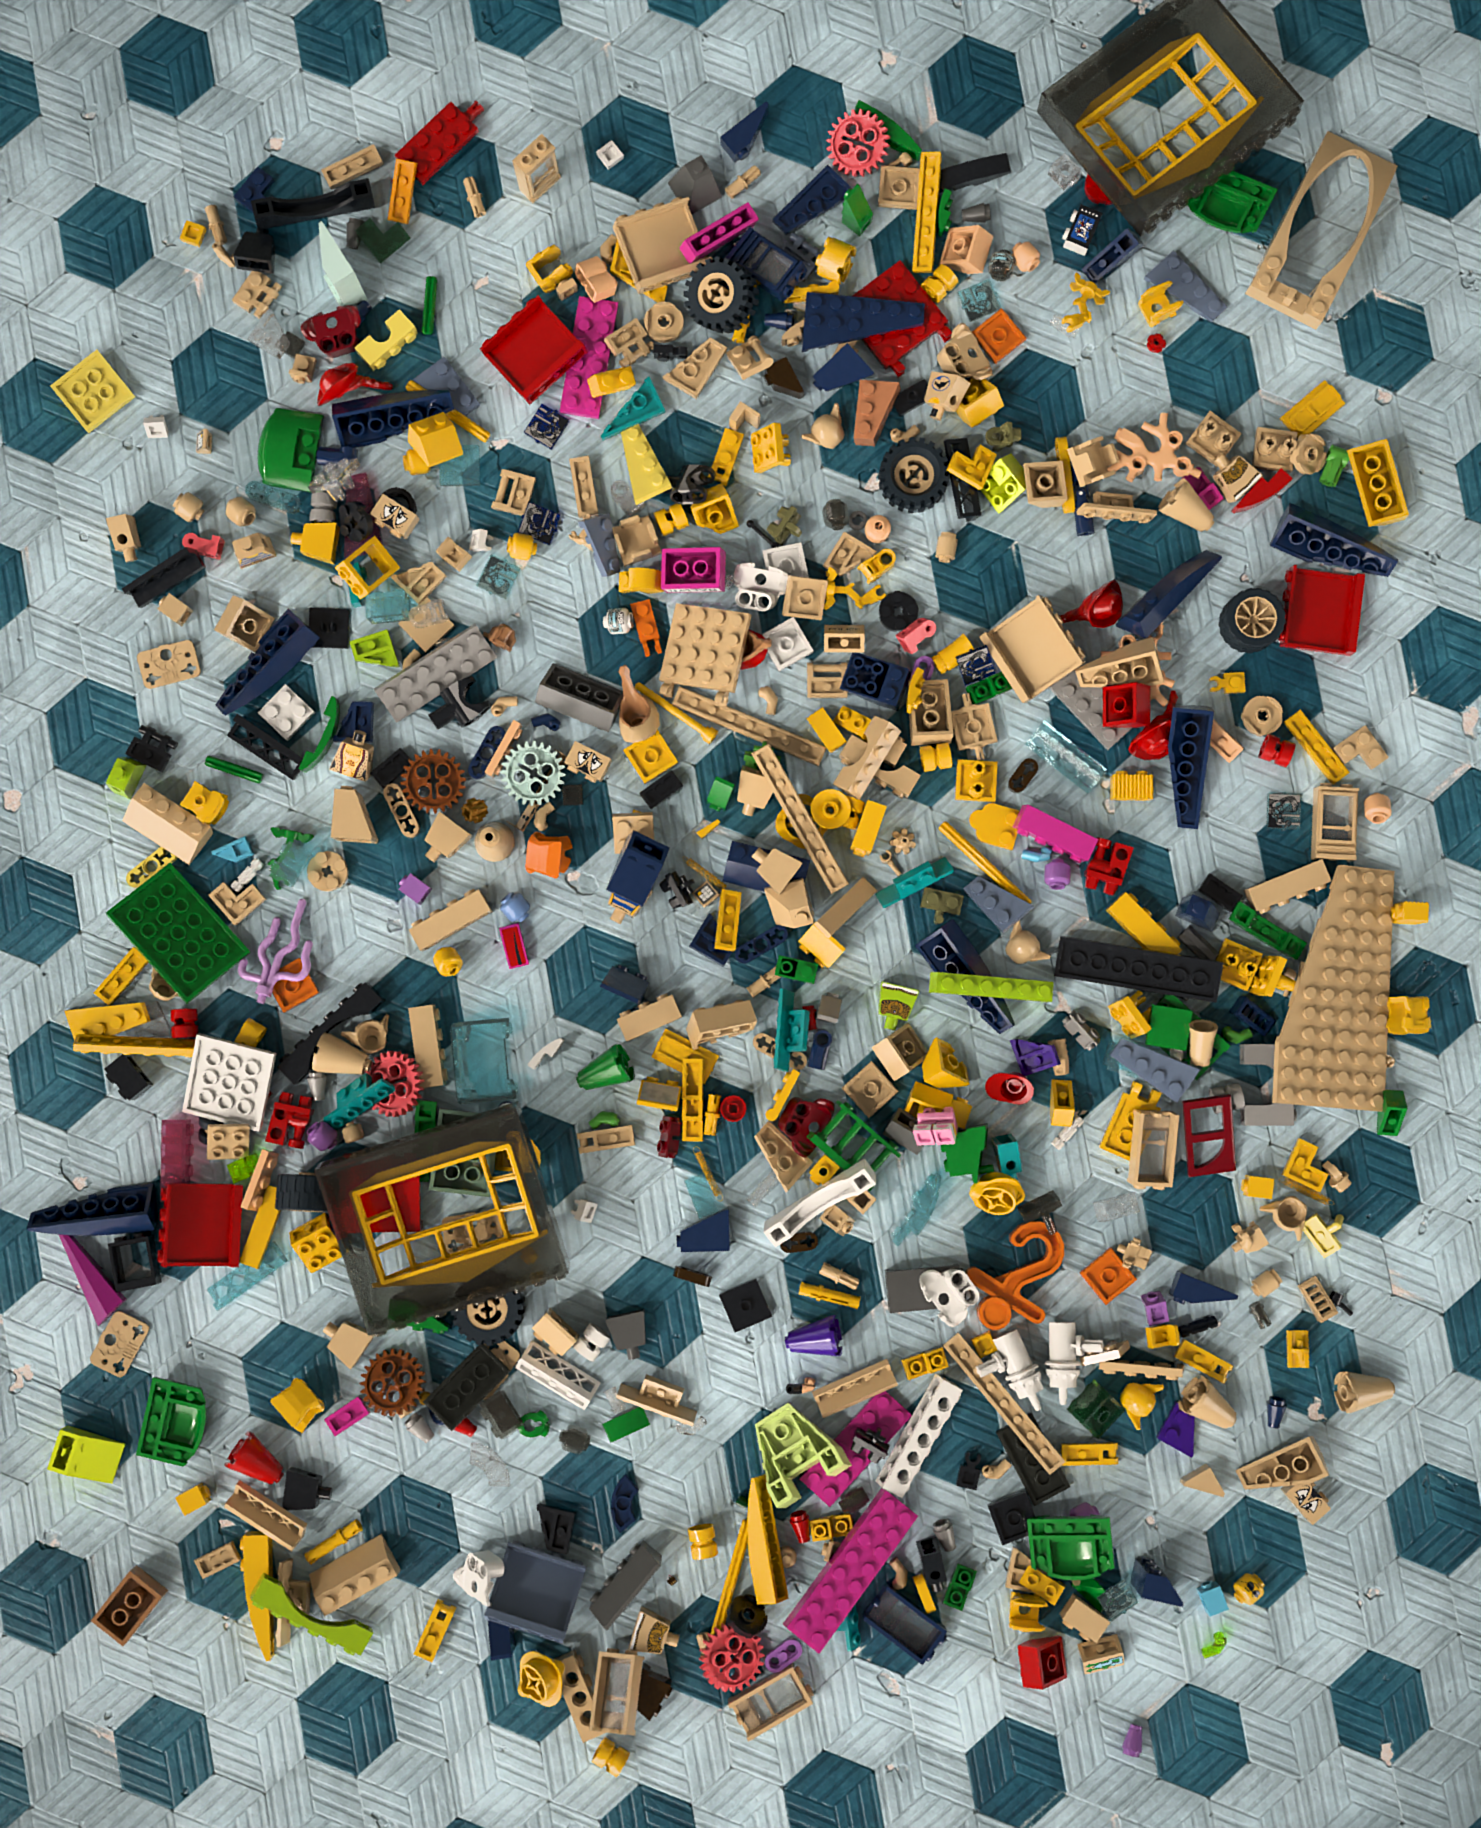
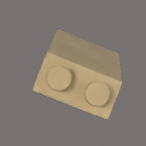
[331,786,378,844]

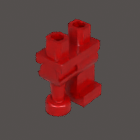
[1084,837,1134,896]
[265,1092,314,1149]

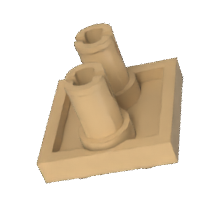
[1185,411,1242,467]
[1252,427,1297,473]

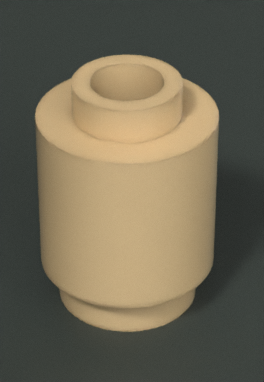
[935,532,958,563]
[1251,1269,1282,1298]

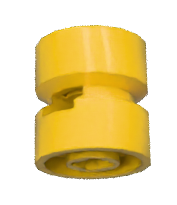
[921,264,959,303]
[654,504,689,537]
[920,742,952,772]
[842,795,865,830]
[688,1523,718,1560]
[591,1737,630,1777]

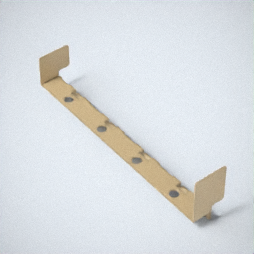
[506,749,567,832]

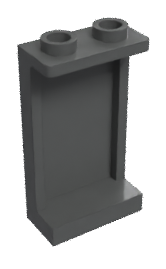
[885,1264,966,1313]

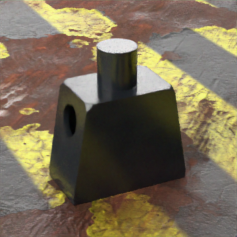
[233,227,275,274]
[282,1467,332,1510]
[916,1537,947,1592]

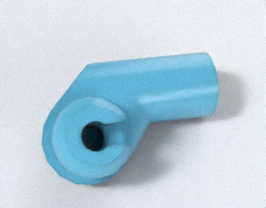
[1022,847,1052,862]

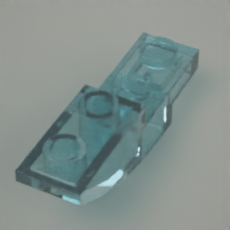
[891,1173,941,1246]

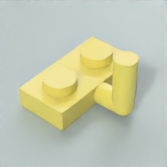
[1303,1213,1344,1258]

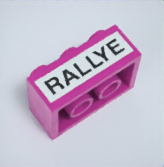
[661,547,726,593]

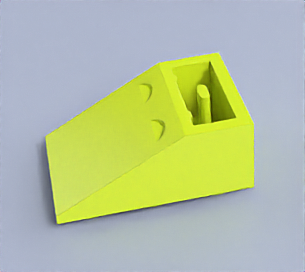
[47,1425,125,1484]

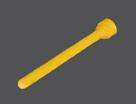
[635,682,718,744]

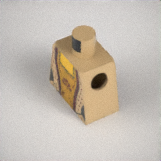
[329,730,374,782]

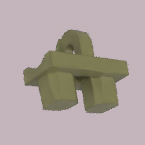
[985,422,1021,452]
[767,506,802,546]

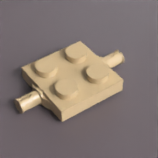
[951,693,998,761]

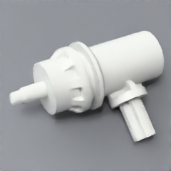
[1045,1322,1104,1405]
[976,1329,1044,1411]

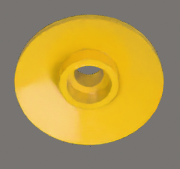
[810,789,851,829]

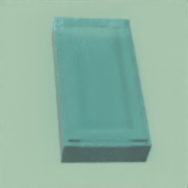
[684,1173,718,1219]

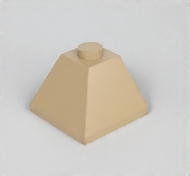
[764,878,814,928]

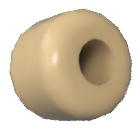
[342,1122,365,1143]
[780,1546,797,1568]

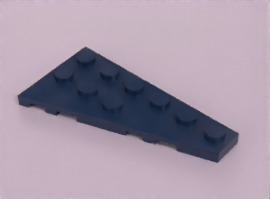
[802,292,925,352]

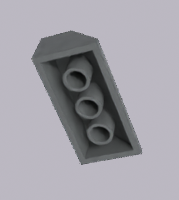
[535,663,624,732]
[589,1540,662,1630]

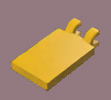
[1099,1081,1162,1161]

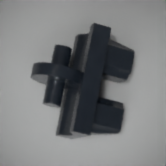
[659,871,695,909]
[851,1427,890,1464]

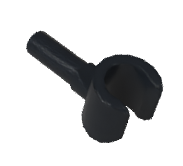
[1329,1291,1353,1316]

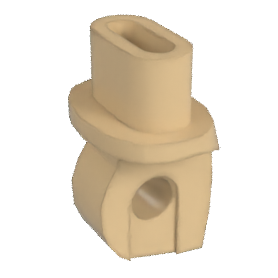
[1322,1161,1352,1193]

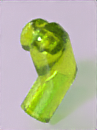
[1201,1632,1227,1659]

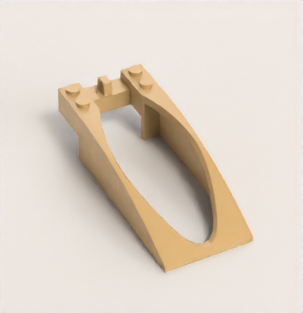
[1245,131,1398,330]

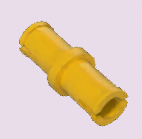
[703,1094,721,1136]

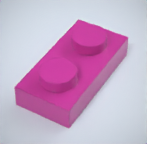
[324,1395,370,1436]

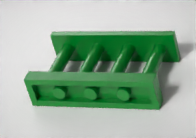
[806,1100,901,1192]

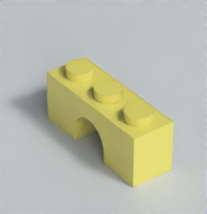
[355,309,418,371]

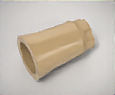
[1189,1020,1218,1067]

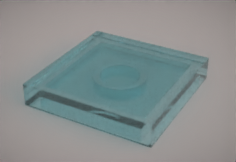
[439,445,480,486]

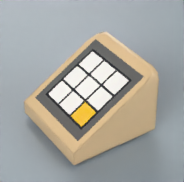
[196,429,212,454]
[692,881,720,908]

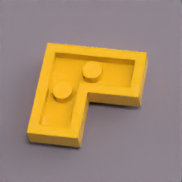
[947,444,997,490]
[1281,1138,1328,1193]

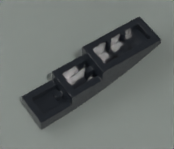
[939,153,1012,193]

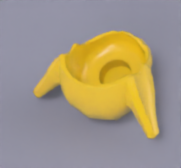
[1120,1383,1164,1430]

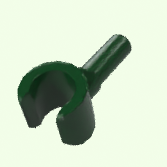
[735,1494,749,1508]

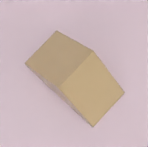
[1180,1464,1225,1497]

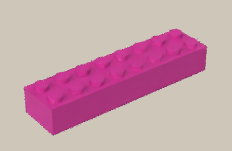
[783,1488,918,1654]

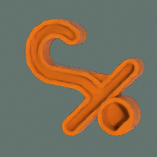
[965,1221,1064,1330]

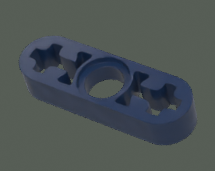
[468,726,506,780]
[735,925,788,964]

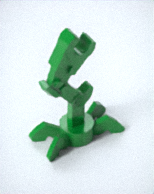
[268,827,314,890]

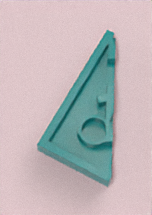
[601,377,666,441]

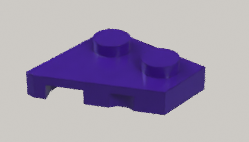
[1010,1039,1061,1076]
[1156,1401,1195,1458]

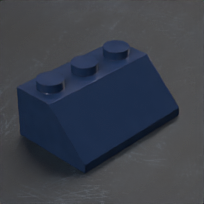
[1130,1557,1184,1607]

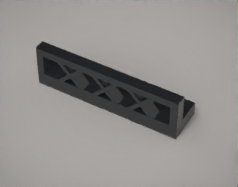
[944,438,982,522]
[122,547,206,608]
[227,714,303,781]

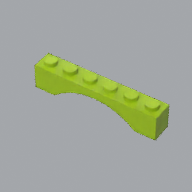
[929,972,1054,1002]
[250,1573,373,1656]

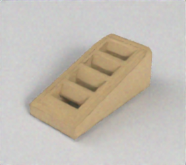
[1297,1276,1338,1323]

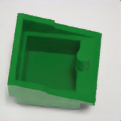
[940,1123,994,1184]

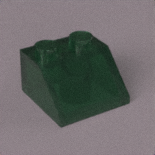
[1067,1379,1125,1439]

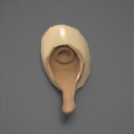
[618,664,660,743]

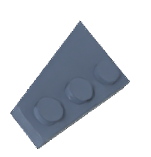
[413,357,480,416]
[578,513,620,577]
[963,876,1034,933]

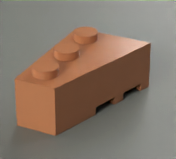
[854,380,901,446]

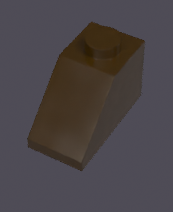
[763,357,804,399]

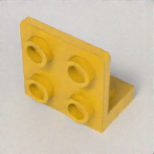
[289,1213,346,1273]

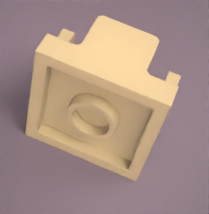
[1067,436,1119,487]
[612,515,662,567]

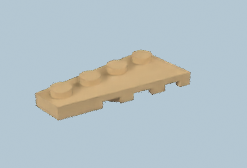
[1099,1359,1184,1380]

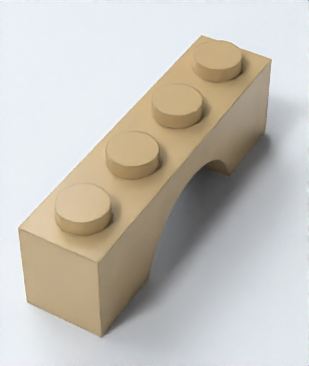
[833,716,901,800]
[839,734,921,798]

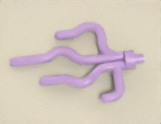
[238,898,313,1004]

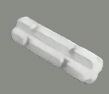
[231,858,264,893]
[1051,1115,1084,1150]

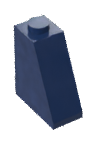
[812,343,875,392]
[1175,894,1220,932]
[677,1209,730,1252]
[486,1606,516,1661]

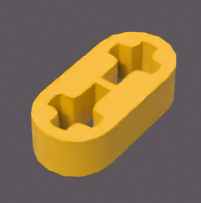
[913,1573,936,1614]

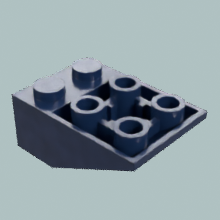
[840,652,911,711]
[606,830,670,907]

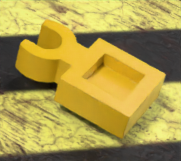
[1209,672,1246,694]

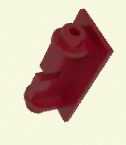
[657,1116,681,1158]

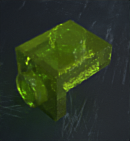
[227,1153,259,1184]

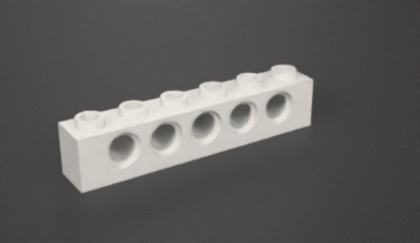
[875,1374,963,1498]

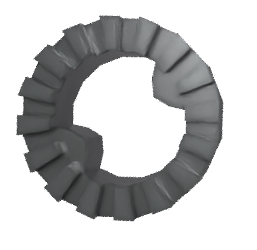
[849,511,867,531]

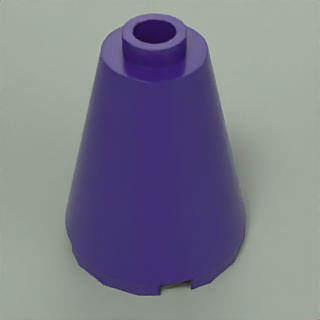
[785,1315,843,1356]

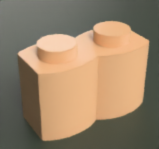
[575,256,617,303]

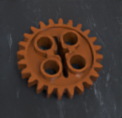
[400,749,466,814]
[360,1349,426,1417]

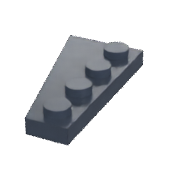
[1144,250,1227,323]
[1109,1039,1200,1103]

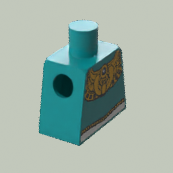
[992,1134,1022,1180]

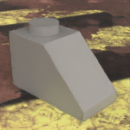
[816,992,842,1024]

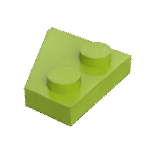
[349,629,400,668]

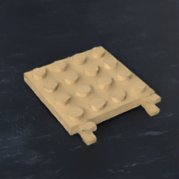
[659,603,752,706]

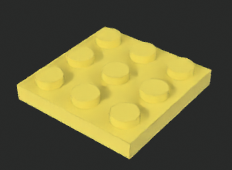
[50,350,135,433]

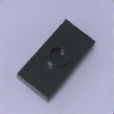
[893,379,928,417]
[370,747,411,789]
[639,770,683,810]
[1198,873,1243,913]

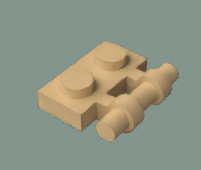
[232,271,282,319]
[604,318,654,367]

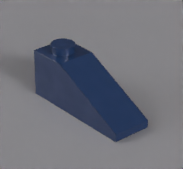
[720,101,769,163]
[1081,228,1144,284]
[1169,1271,1238,1304]

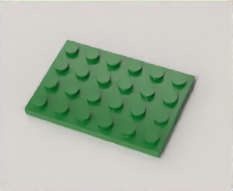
[106,863,250,1004]

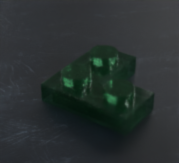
[354,218,411,263]

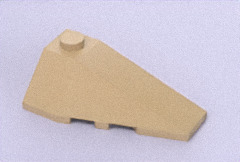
[1075,637,1164,687]
[1235,1436,1329,1490]

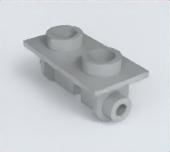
[1062,1010,1101,1051]

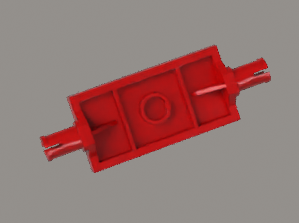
[391,100,484,185]

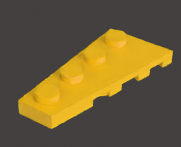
[64,1002,151,1040]

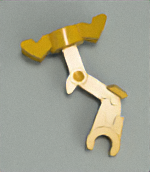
[1061,272,1110,332]
[824,567,886,610]

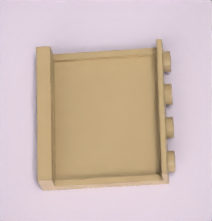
[613,197,712,294]
[979,595,1086,703]

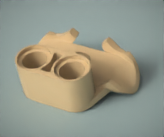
[937,323,993,380]

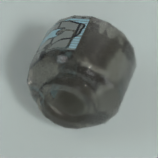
[988,250,1016,282]

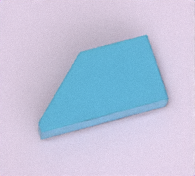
[211,836,255,863]

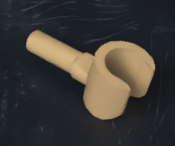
[885,152,913,167]
[880,850,902,876]
[1283,967,1297,997]

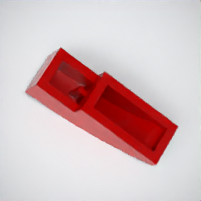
[1232,468,1293,514]

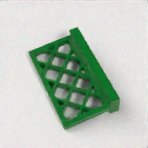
[1145,994,1230,1080]

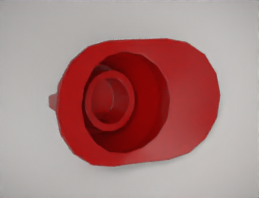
[985,1072,1034,1105]

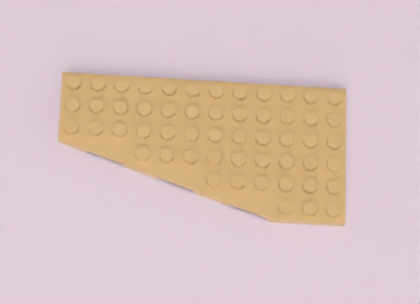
[1272,865,1394,1112]

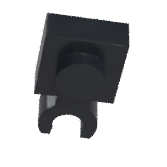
[653,344,688,362]
[956,1451,981,1490]

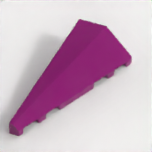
[58,1234,127,1326]

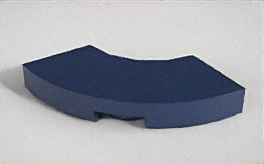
[611,1474,639,1533]

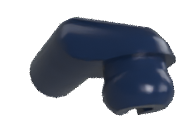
[531,713,560,731]

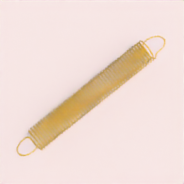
[683,856,729,890]
[693,1146,723,1201]
[1279,1177,1334,1205]

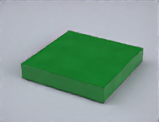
[1145,1004,1193,1051]

